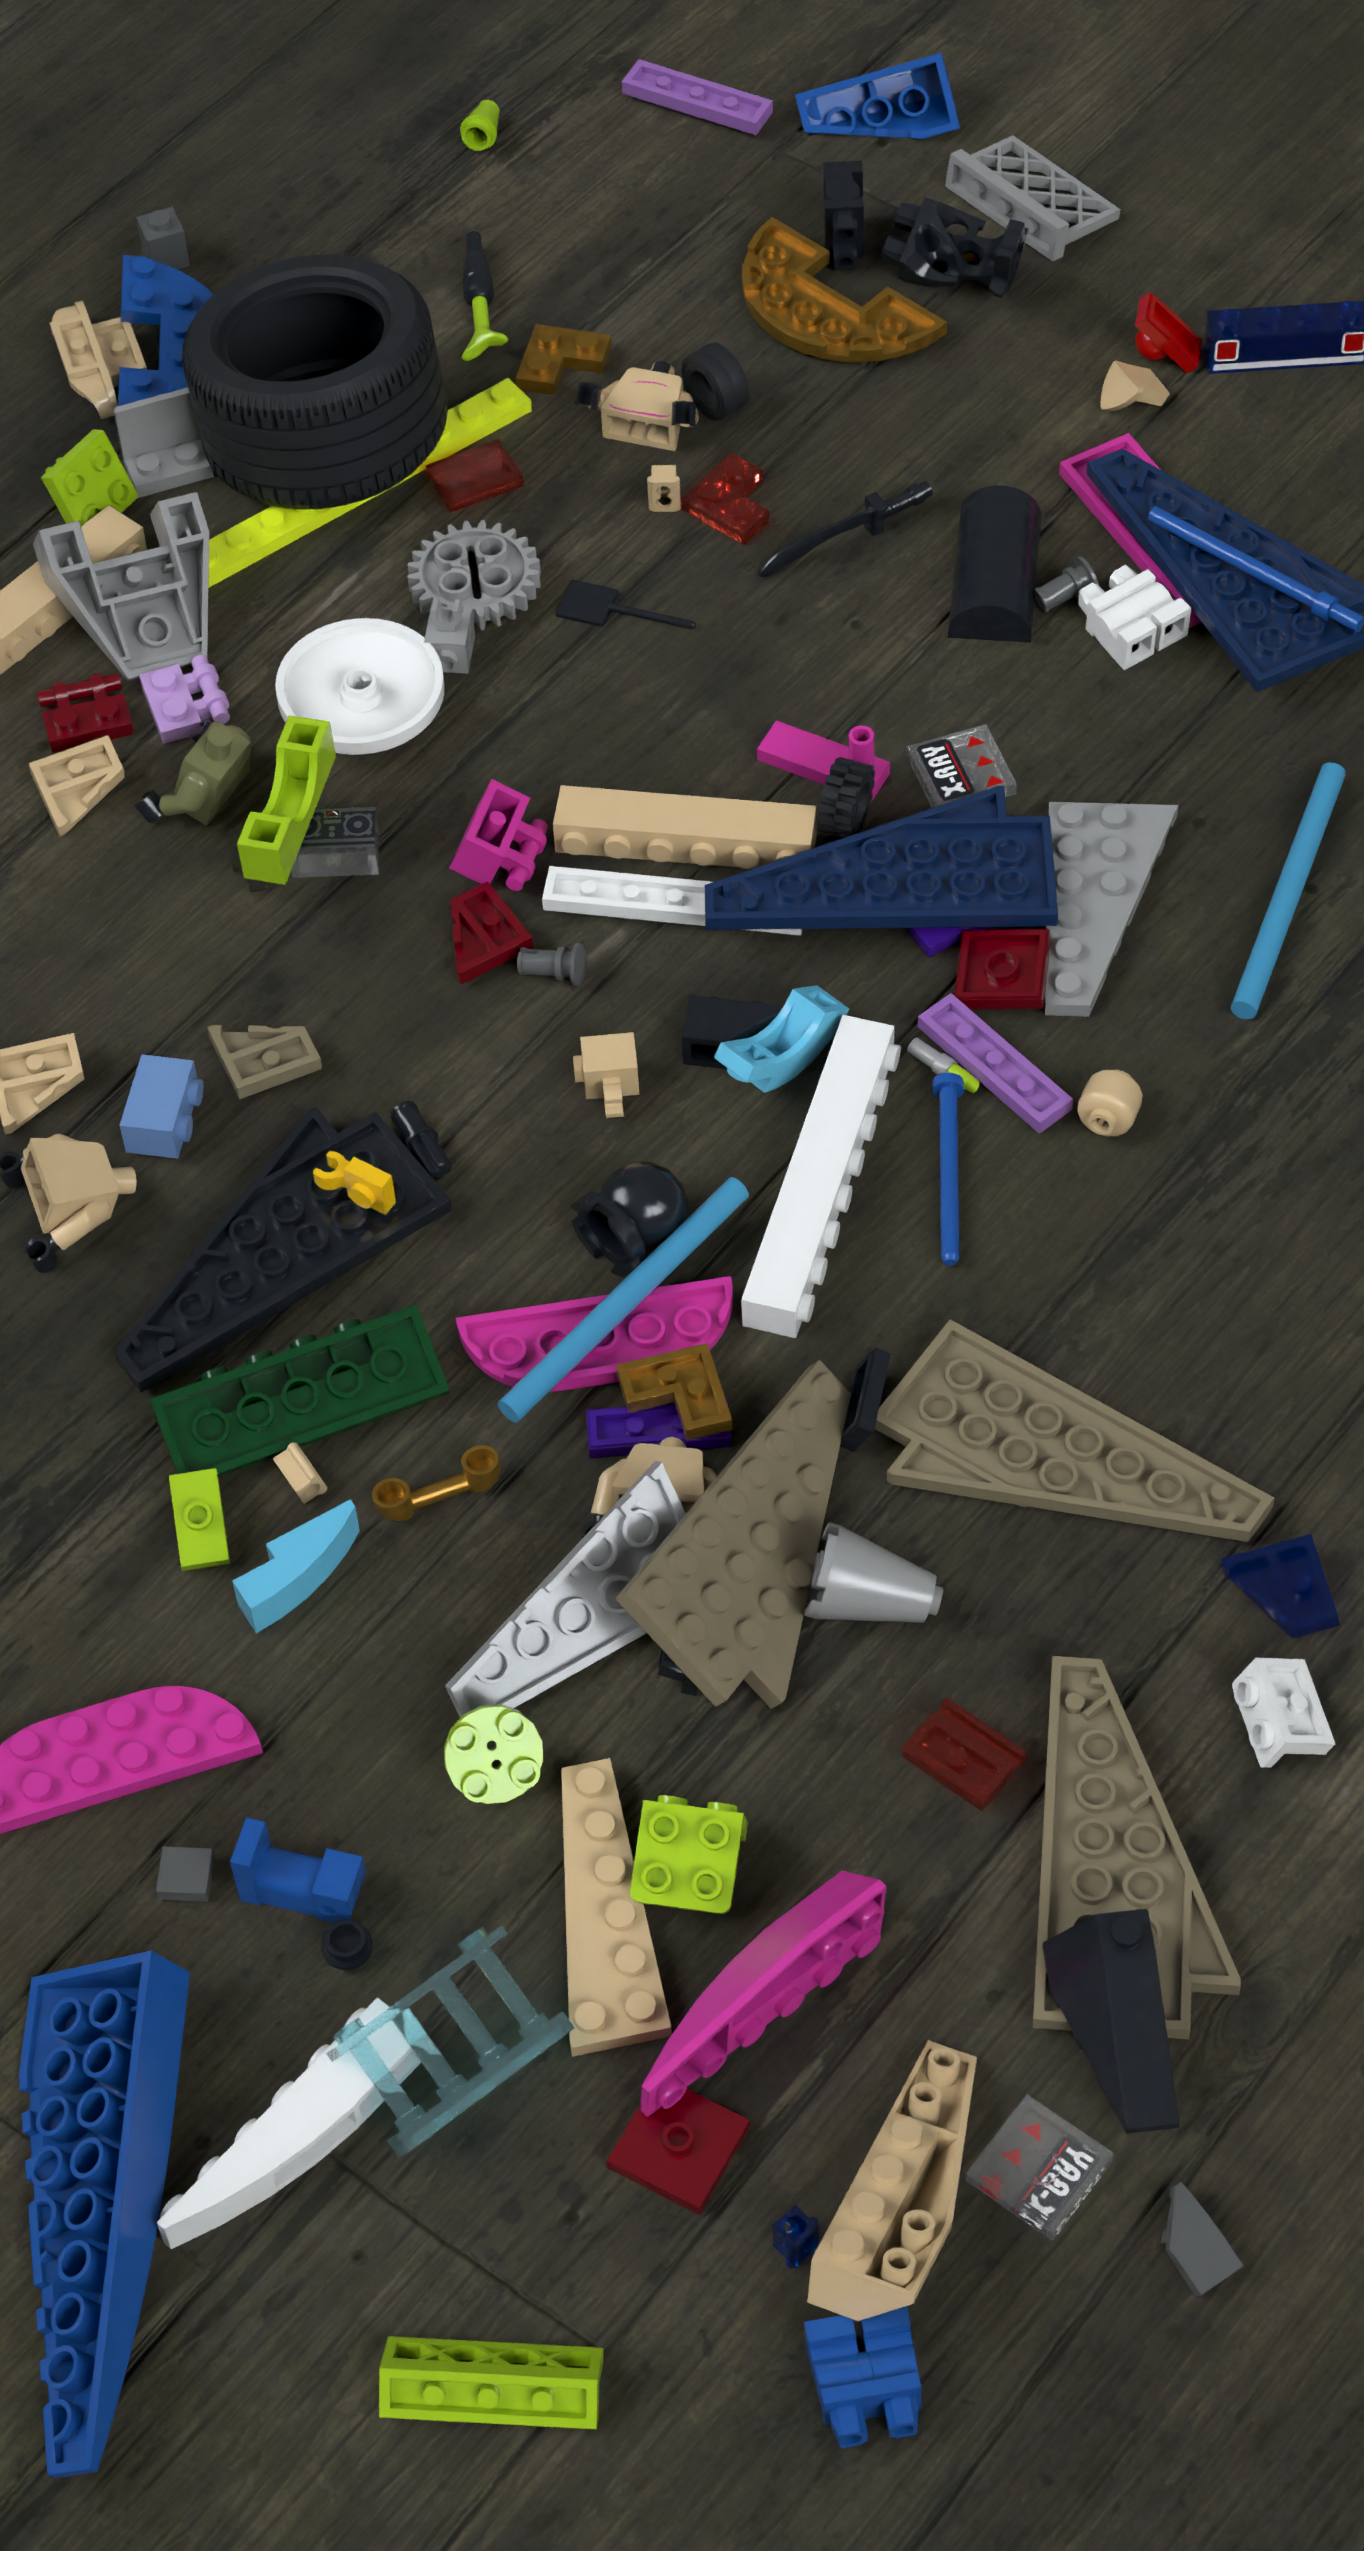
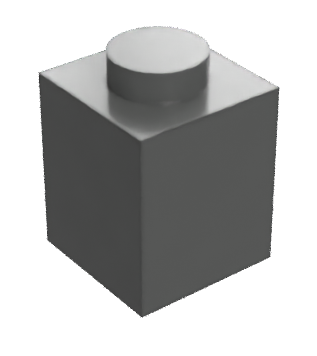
[136,207,190,270]

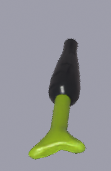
[462,231,508,362]

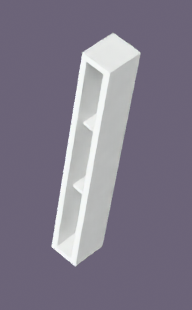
[741,1015,901,1338]

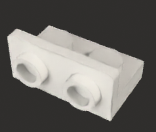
[1232,1658,1335,1768]

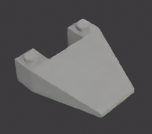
[33,492,209,681]

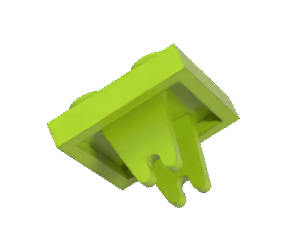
[41,429,139,526]

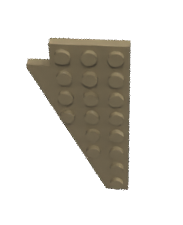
[616,1360,851,1709]

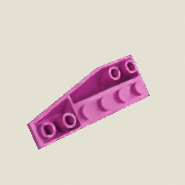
[641,1871,887,2117]

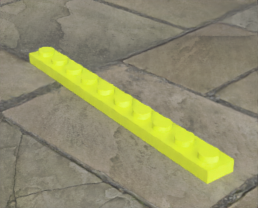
[208,378,532,588]

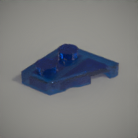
[1221,1534,1340,1639]

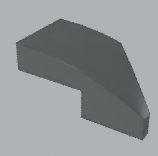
[1161,2182,1243,2296]

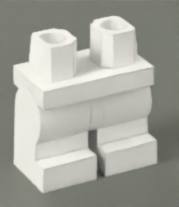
[1078,565,1191,670]

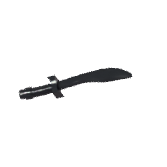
[759,481,933,577]

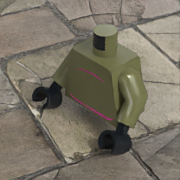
[134,719,252,826]

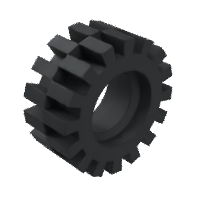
[817,757,875,838]

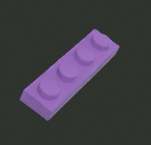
[622,59,773,135]
[918,993,1073,1134]

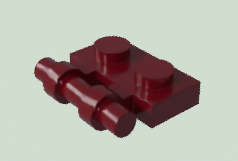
[37,673,134,753]

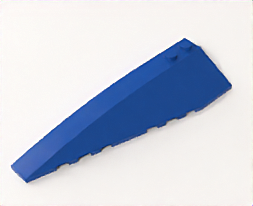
[19,1951,190,2478]

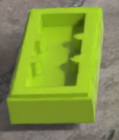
[169,1468,230,1571]

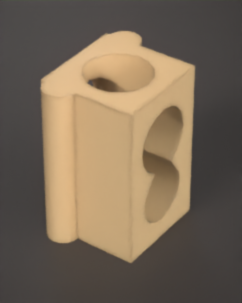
[647,465,681,512]
[273,1442,327,1504]

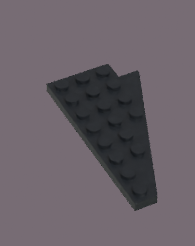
[114,1106,452,1393]

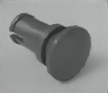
[1033,556,1099,613]
[517,943,587,987]

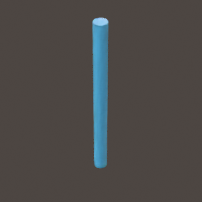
[1231,762,1346,1019]
[498,1177,749,1423]

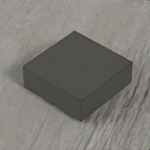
[156,1846,215,1902]

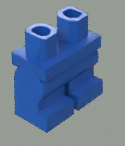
[804,2306,921,2448]

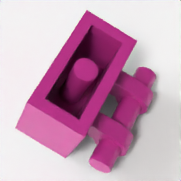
[449,779,548,891]

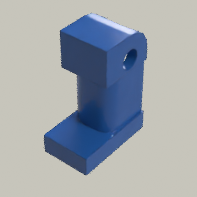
[230,1818,366,1923]

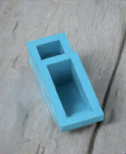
[232,1499,360,1633]

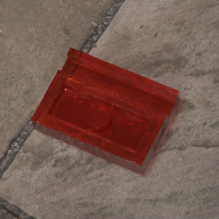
[426,439,524,513]
[902,1697,1026,1811]

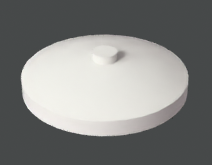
[276,618,445,755]

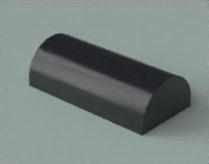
[948,485,1041,643]

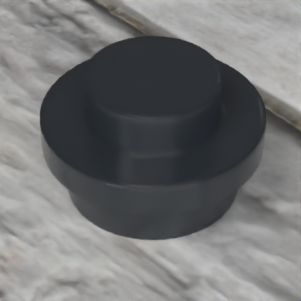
[321,1919,373,1970]

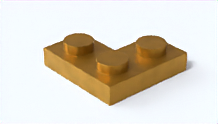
[516,324,612,395]
[616,1343,733,1441]

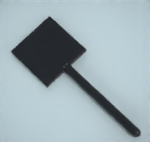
[556,579,696,629]

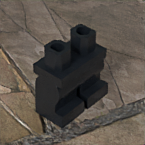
[823,160,864,270]

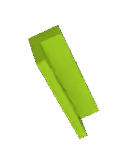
[379,2336,603,2429]

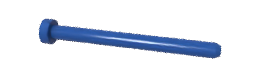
[932,1073,964,1266]

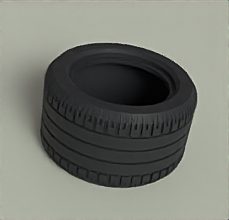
[182,254,448,509]

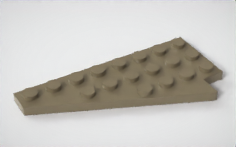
[874,1319,1274,1542]
[1033,1656,1241,2039]

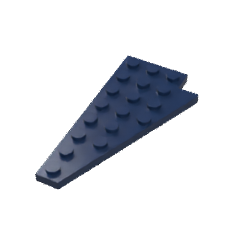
[1086,449,1364,692]
[705,786,1058,930]

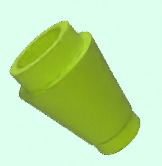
[460,100,500,151]

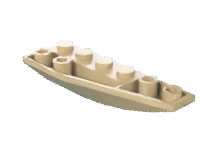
[807,2040,977,2321]

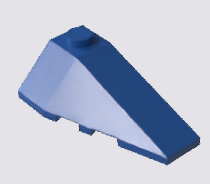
[795,53,960,139]

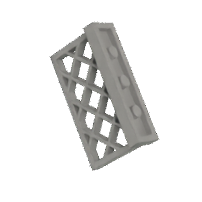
[945,135,1121,262]

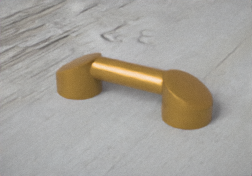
[372,1445,501,1521]

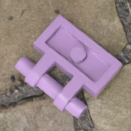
[139,655,230,744]

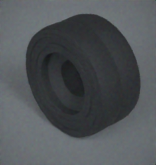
[681,342,749,421]

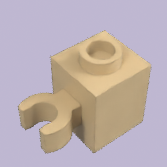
[573,1032,639,1118]

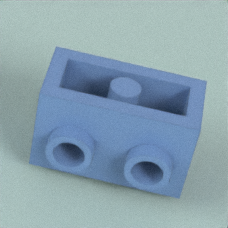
[119,1054,204,1159]

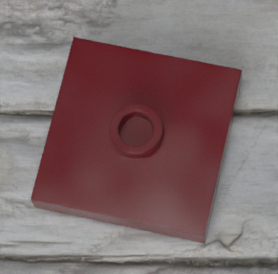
[954,929,1052,1010]
[607,2089,750,2215]

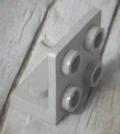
[114,388,214,498]

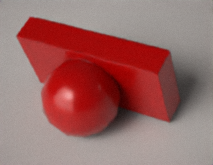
[1135,292,1202,374]

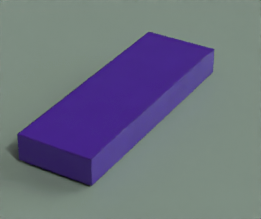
[586,1398,731,1458]

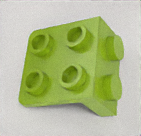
[630,1795,748,1914]

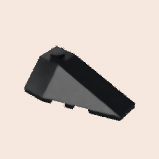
[1042,1909,1180,2134]

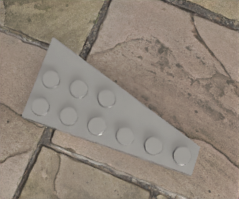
[1045,802,1178,1017]
[445,1461,686,1718]

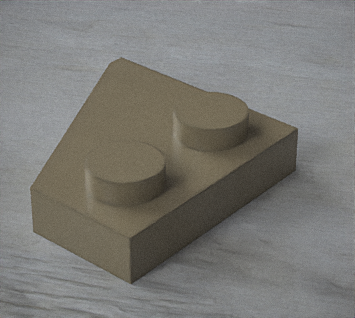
[207,1025,322,1099]

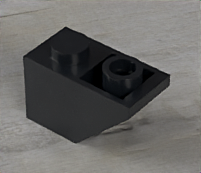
[682,995,779,1069]

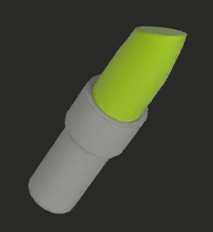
[907,1038,980,1094]

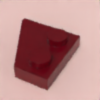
[450,881,533,985]

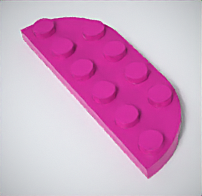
[455,1276,733,1392]
[0,1686,263,1834]

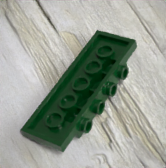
[150,1304,450,1477]

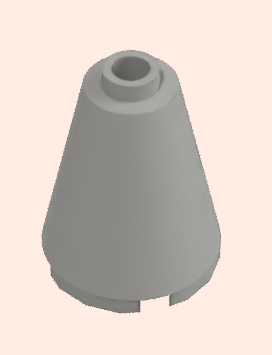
[804,1522,943,1623]

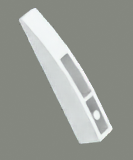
[157,1997,427,2249]

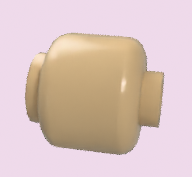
[1077,1070,1143,1137]

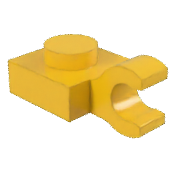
[313,1151,396,1215]

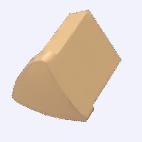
[1100,361,1170,411]

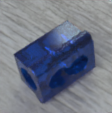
[772,2204,819,2268]

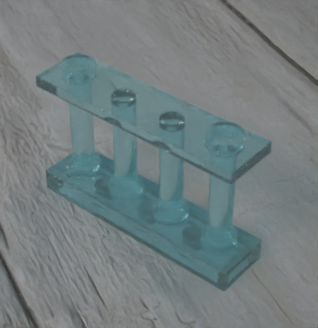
[326,1926,574,2157]

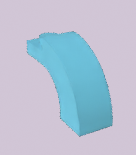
[714,985,849,1093]

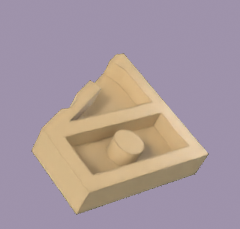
[29,735,125,836]
[0,1033,85,1135]

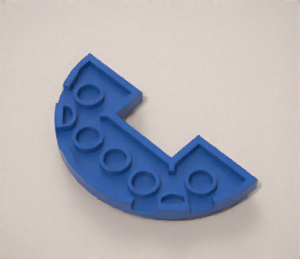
[117,255,214,436]

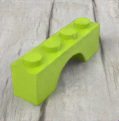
[237,715,336,885]

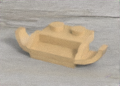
[50,301,147,419]

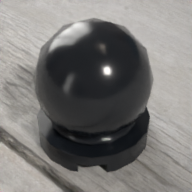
[571,1161,689,1277]

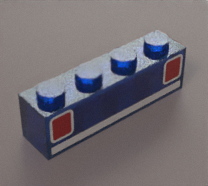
[1204,301,1364,374]

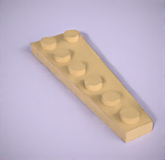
[561,1758,672,2057]

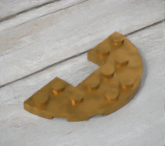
[742,217,947,362]

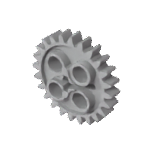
[407,520,541,630]

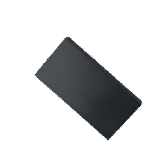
[840,1348,891,1452]

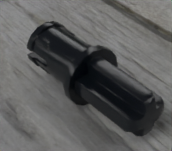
[390,1101,451,1181]

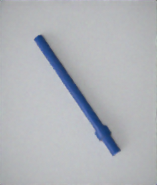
[1148,506,1364,632]

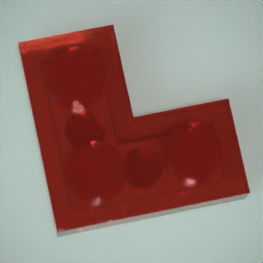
[681,452,770,545]

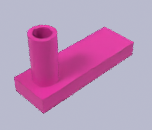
[757,720,890,802]

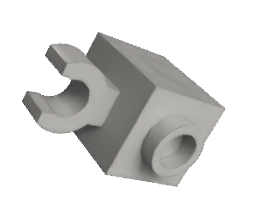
[424,598,475,674]

